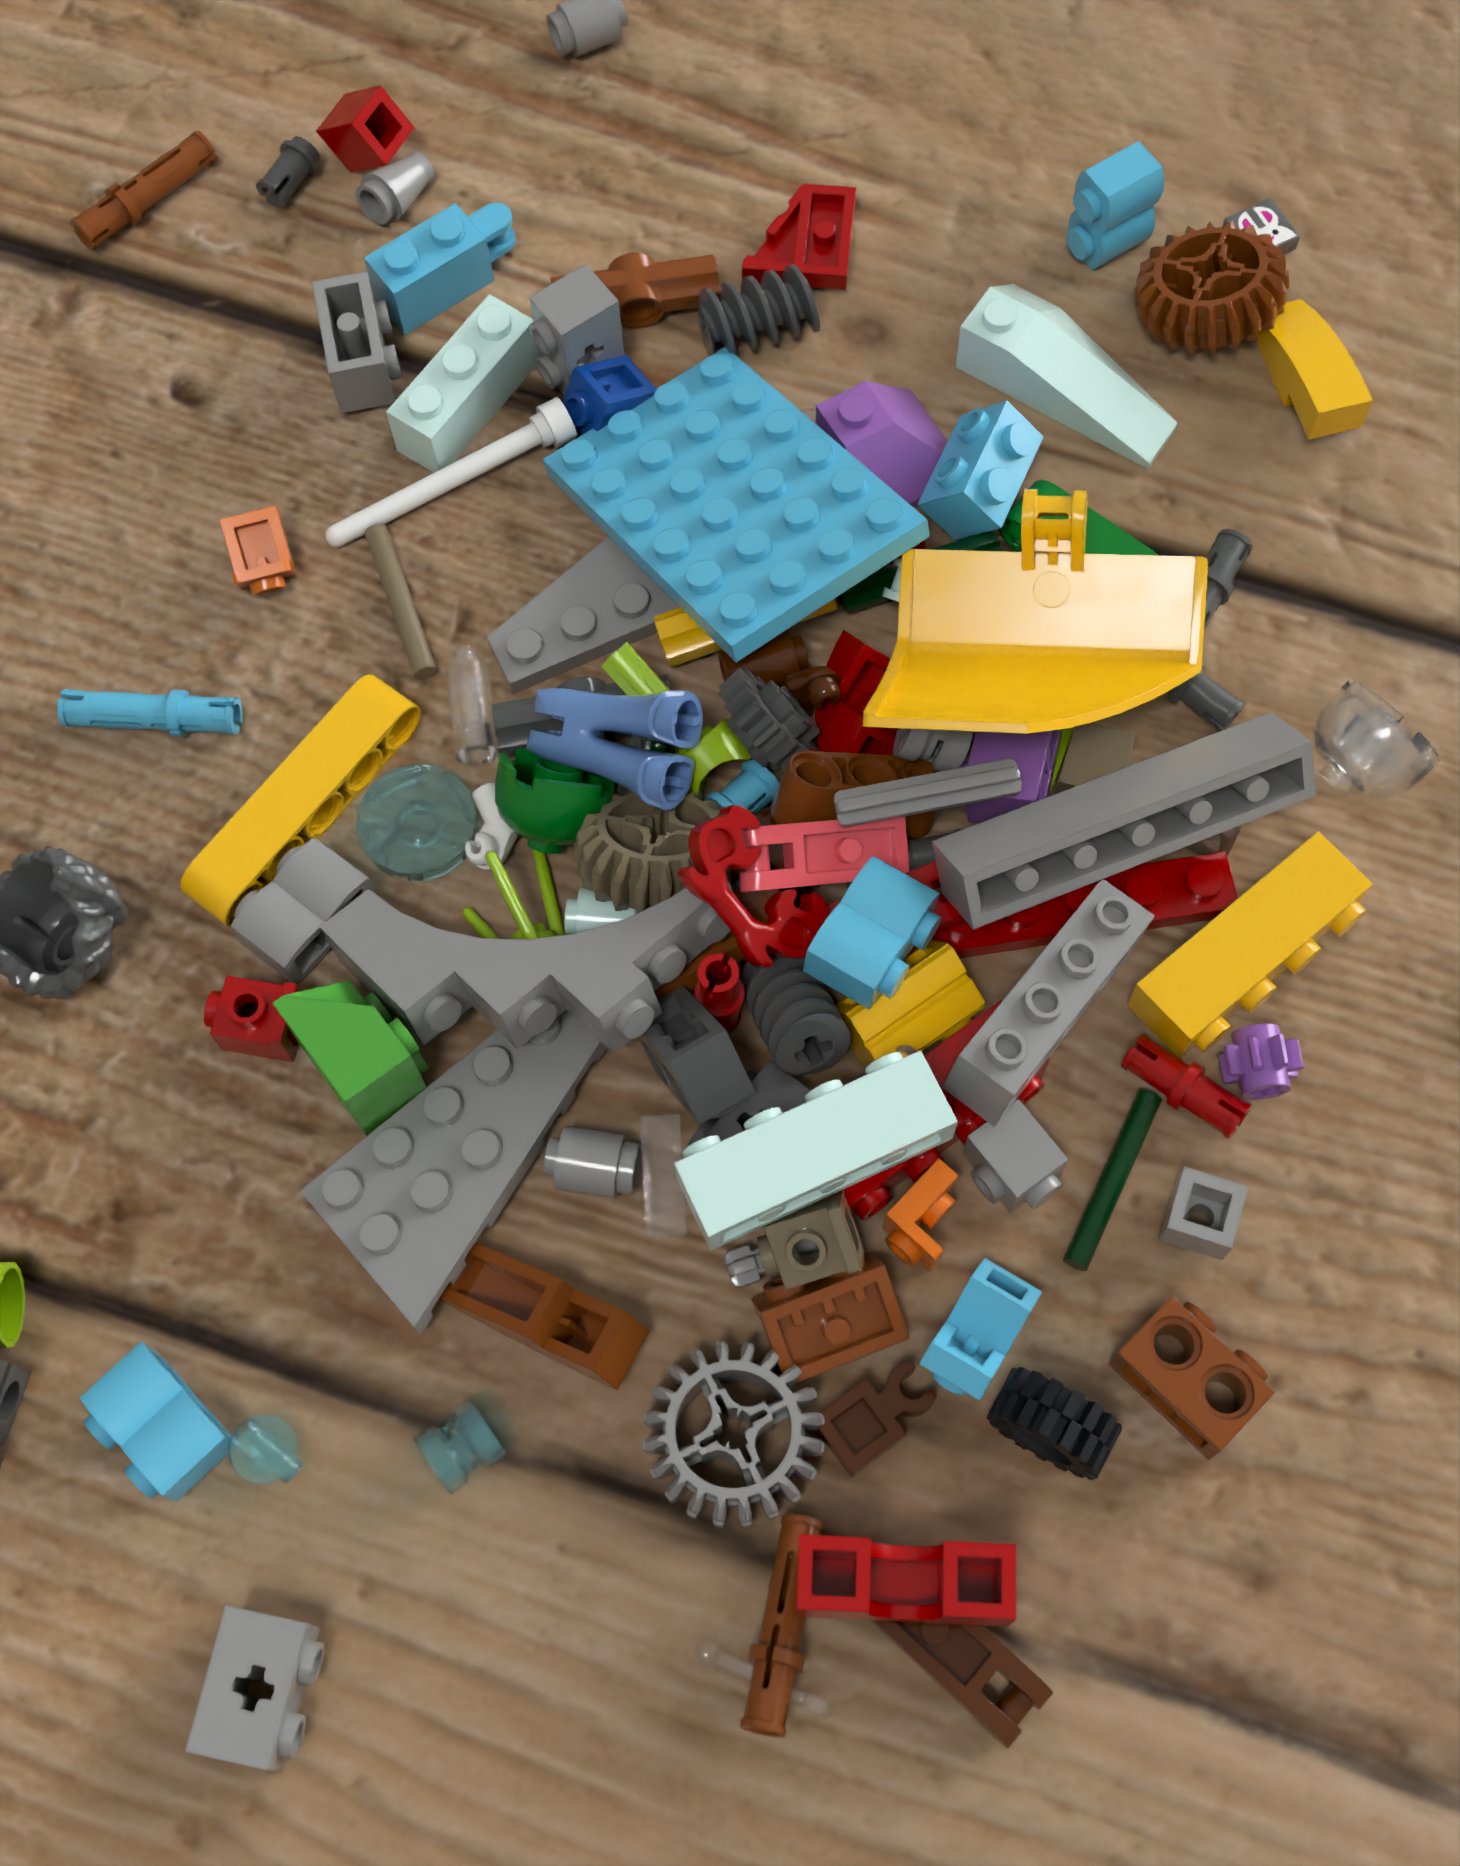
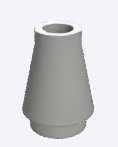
[356,152,435,225]

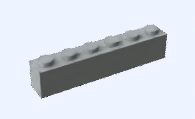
[932,712,1316,929]

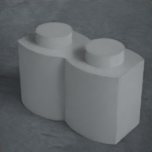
[231,837,375,983]

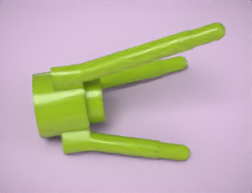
[462,849,565,940]

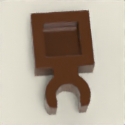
[817,1361,937,1477]

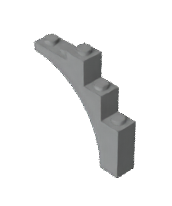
[320,881,732,1053]

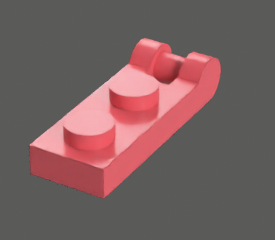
[739,816,910,892]

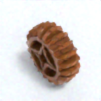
[1135,220,1290,356]

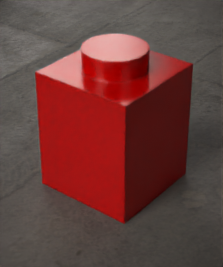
[316,85,415,173]

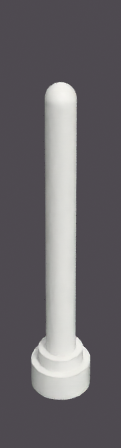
[325,397,577,547]

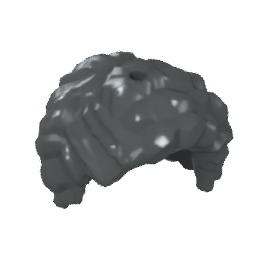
[0,847,128,999]

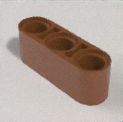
[770,751,940,838]

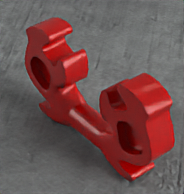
[677,805,830,968]

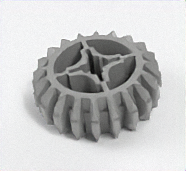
[643,1341,825,1528]

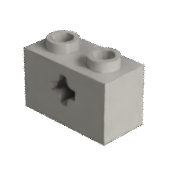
[529,264,625,395]
[185,1605,324,1771]

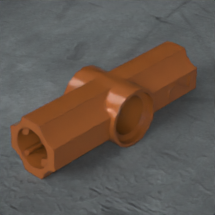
[550,252,720,329]

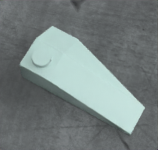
[956,284,1178,469]

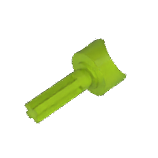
[601,642,751,801]

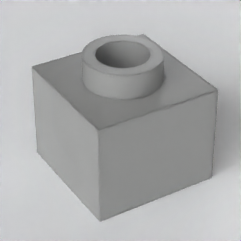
[1159,1166,1248,1260]

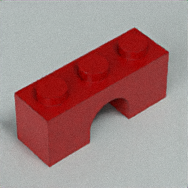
[797,1534,1016,1627]

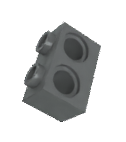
[638,985,756,1125]

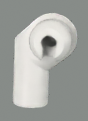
[465,782,518,870]

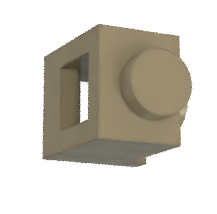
[757,1190,864,1289]

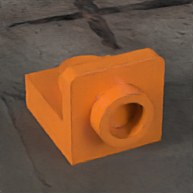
[882,1158,959,1272]

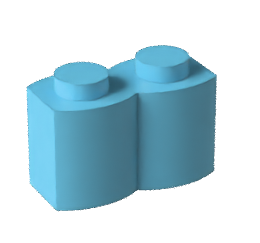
[1066,141,1164,271]
[803,856,942,1010]
[79,1341,238,1502]

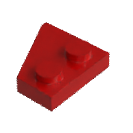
[742,183,856,290]

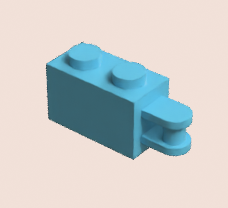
[364,203,516,335]

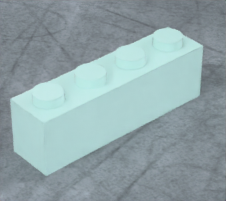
[674,1050,958,1251]

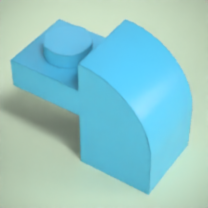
[919,1258,1042,1400]

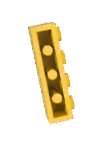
[1127,831,1373,1059]

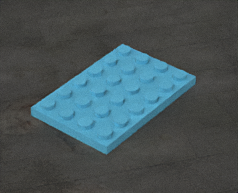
[542,347,930,662]

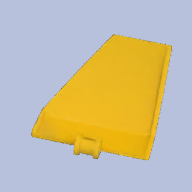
[863,489,1208,734]

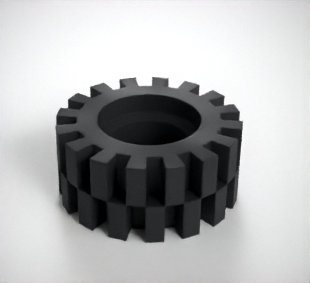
[986,1367,1122,1480]

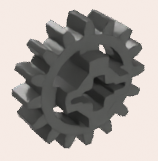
[718,667,820,772]

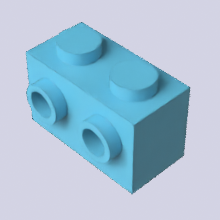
[917,400,1044,540]

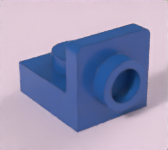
[562,355,657,435]

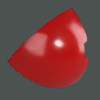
[815,630,898,755]

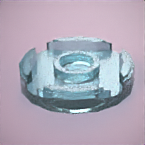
[356,764,479,882]

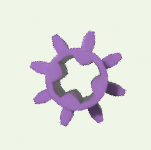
[1219,1023,1304,1100]

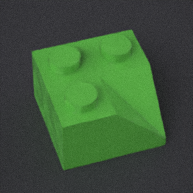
[273,980,429,1137]

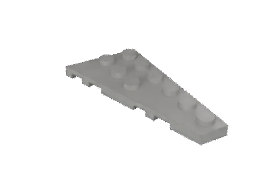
[487,536,679,695]
[300,1009,607,1336]

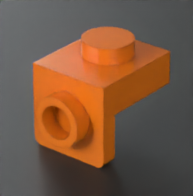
[219,505,297,595]

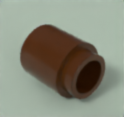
[718,629,809,687]

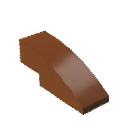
[439,1242,649,1390]

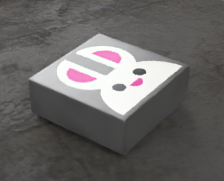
[1222,198,1300,255]

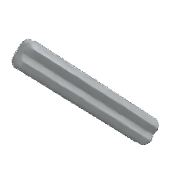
[834,758,1022,828]

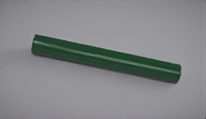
[1063,1090,1162,1271]

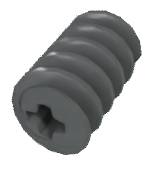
[697,264,820,356]
[739,951,850,1076]

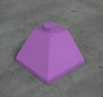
[816,381,948,507]

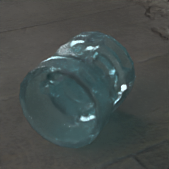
[413,1398,508,1495]

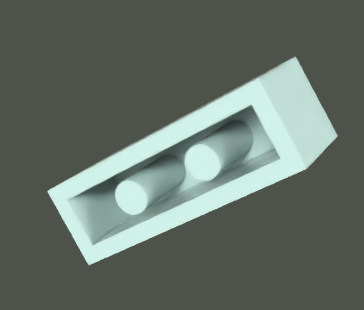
[386,294,539,473]

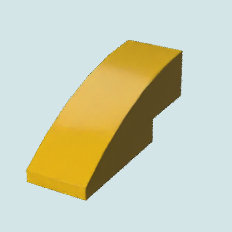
[1257,299,1373,440]

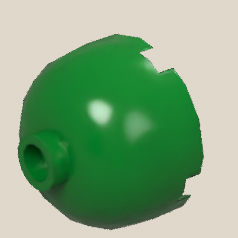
[495,748,618,854]

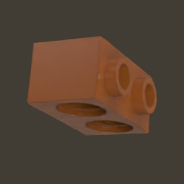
[1108,1296,1275,1460]

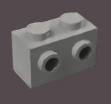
[312,271,402,413]

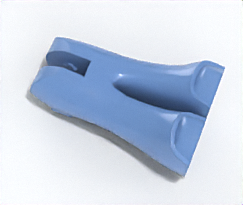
[526,688,703,811]

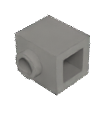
[962,1099,1068,1214]

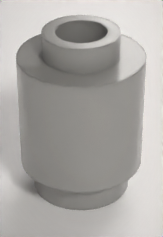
[546,0,627,57]
[544,1126,641,1199]

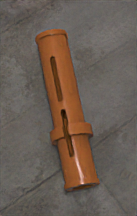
[70,130,218,251]
[740,1514,825,1738]

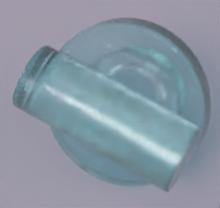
[228,1414,303,1484]

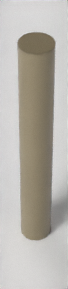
[365,524,437,680]

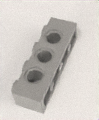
[942,879,1155,1127]

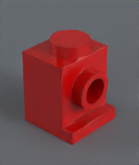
[204,975,301,1062]

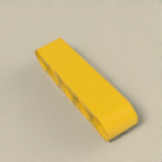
[180,674,421,928]

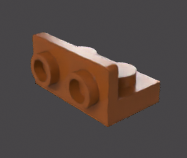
[751,1252,910,1384]

